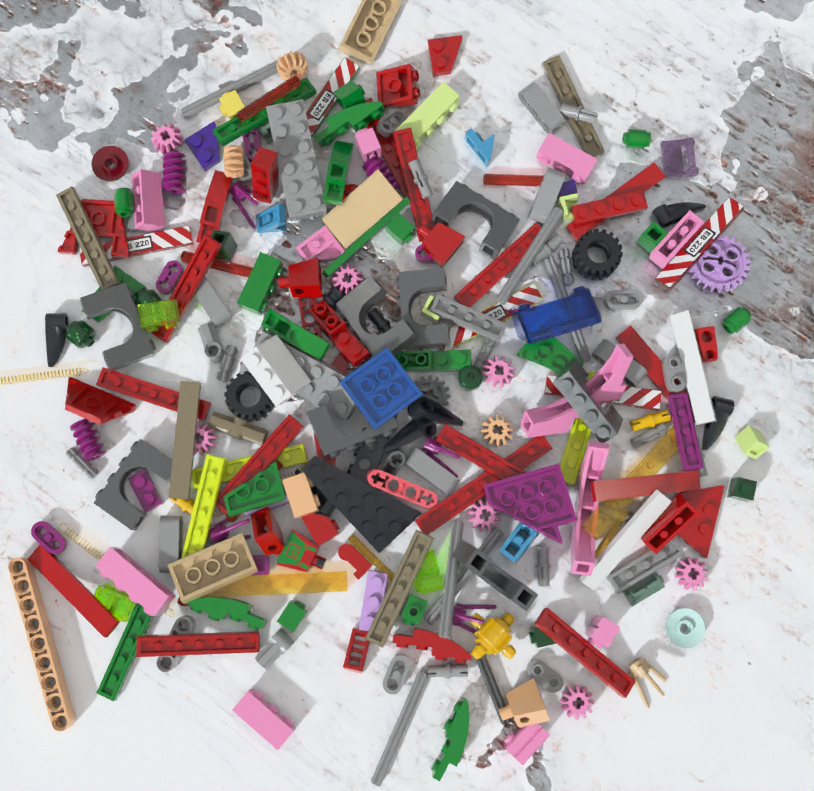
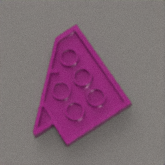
[483,463,577,544]

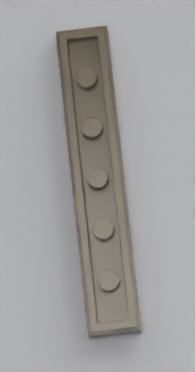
[542,55,604,157]
[56,186,121,290]
[168,381,201,499]
[365,529,434,648]

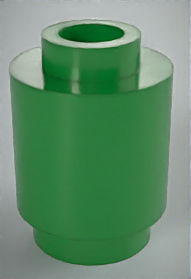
[622,129,651,149]
[114,187,134,217]
[722,307,751,335]

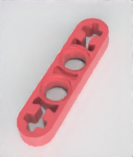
[366,468,438,508]

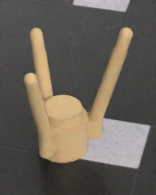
[628,657,667,709]

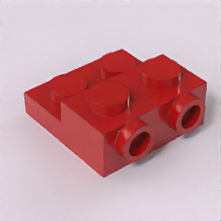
[376,64,421,108]

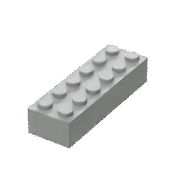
[266,100,327,222]
[254,330,356,421]

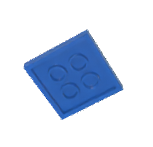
[339,348,423,430]

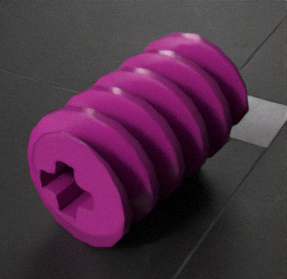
[162,152,187,194]
[362,157,400,190]
[70,419,107,462]

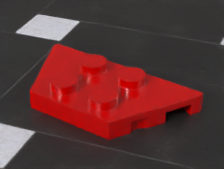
[65,377,136,425]
[678,485,725,558]

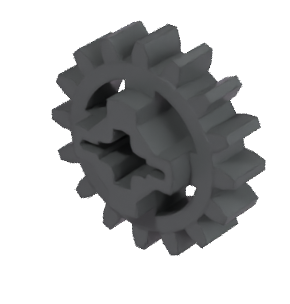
[410,375,451,406]

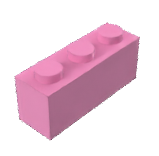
[536,133,598,184]
[131,169,165,232]
[649,210,704,269]
[232,689,296,750]

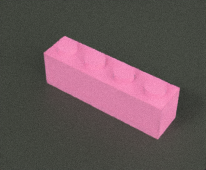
[96,547,176,616]

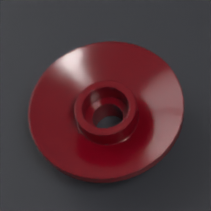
[91,146,129,182]

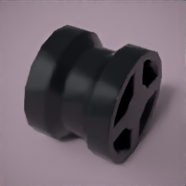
[322,286,343,310]

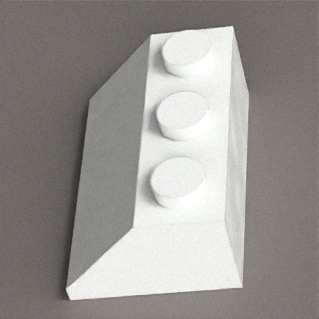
[241,335,312,406]

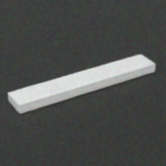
[670,310,717,425]
[579,489,672,591]

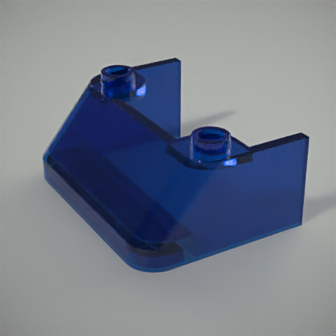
[509,286,602,344]

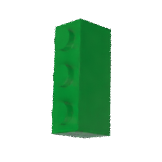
[237,252,284,316]

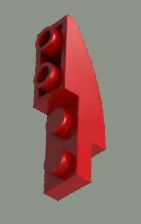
[196,170,233,243]
[308,300,370,367]
[393,628,472,663]

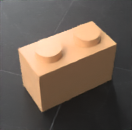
[282,473,321,519]

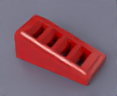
[343,628,370,674]

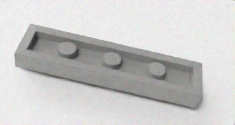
[430,294,507,343]
[607,538,685,595]

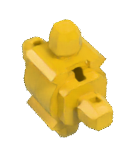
[470,613,516,659]

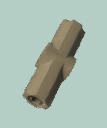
[208,411,268,445]

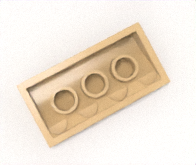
[338,0,402,64]
[322,169,403,249]
[168,533,259,604]

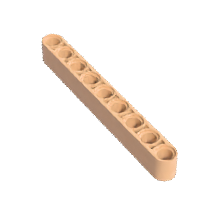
[8,558,76,732]

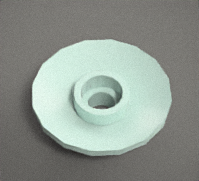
[665,608,705,649]

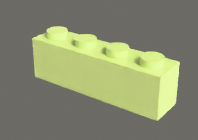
[393,82,460,150]

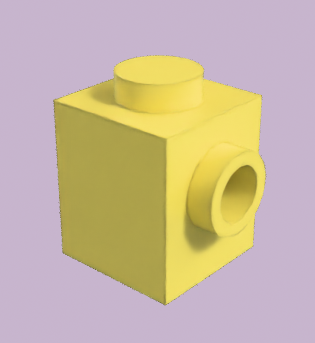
[219,90,246,120]

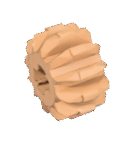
[276,50,308,82]
[224,145,244,178]
[481,414,514,447]

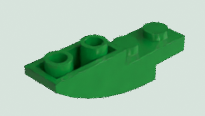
[314,102,386,148]
[323,141,354,206]
[261,309,331,361]
[395,349,472,372]
[186,597,268,630]
[431,697,469,782]

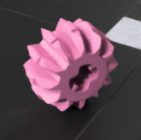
[151,122,184,155]
[332,264,364,295]
[483,355,515,388]
[194,423,217,456]
[468,499,501,532]
[674,557,709,591]
[559,684,594,720]

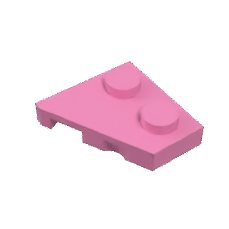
[295,226,345,261]

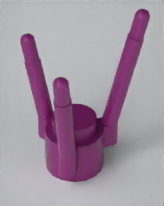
[230,182,267,229]
[422,437,461,478]
[209,514,251,543]
[452,603,497,633]

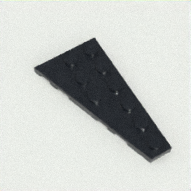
[301,455,422,553]

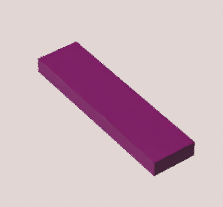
[667,393,704,472]

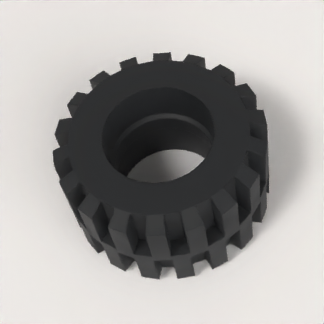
[572,229,623,281]
[224,371,274,422]

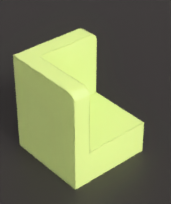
[557,193,579,222]
[421,295,441,324]
[735,425,770,460]

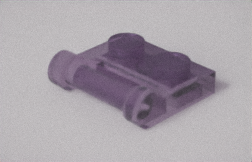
[660,137,699,179]

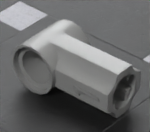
[198,323,225,362]
[255,628,295,670]

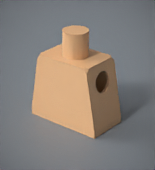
[499,678,550,727]

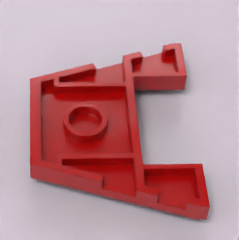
[57,199,130,258]

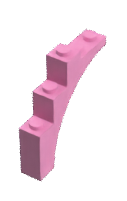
[520,343,633,438]
[570,441,609,576]

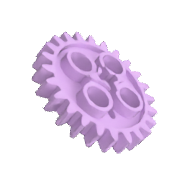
[689,233,751,293]

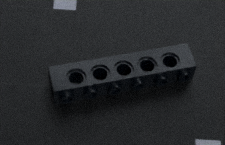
[347,413,399,484]

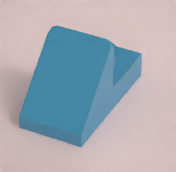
[464,128,494,167]
[256,204,286,233]

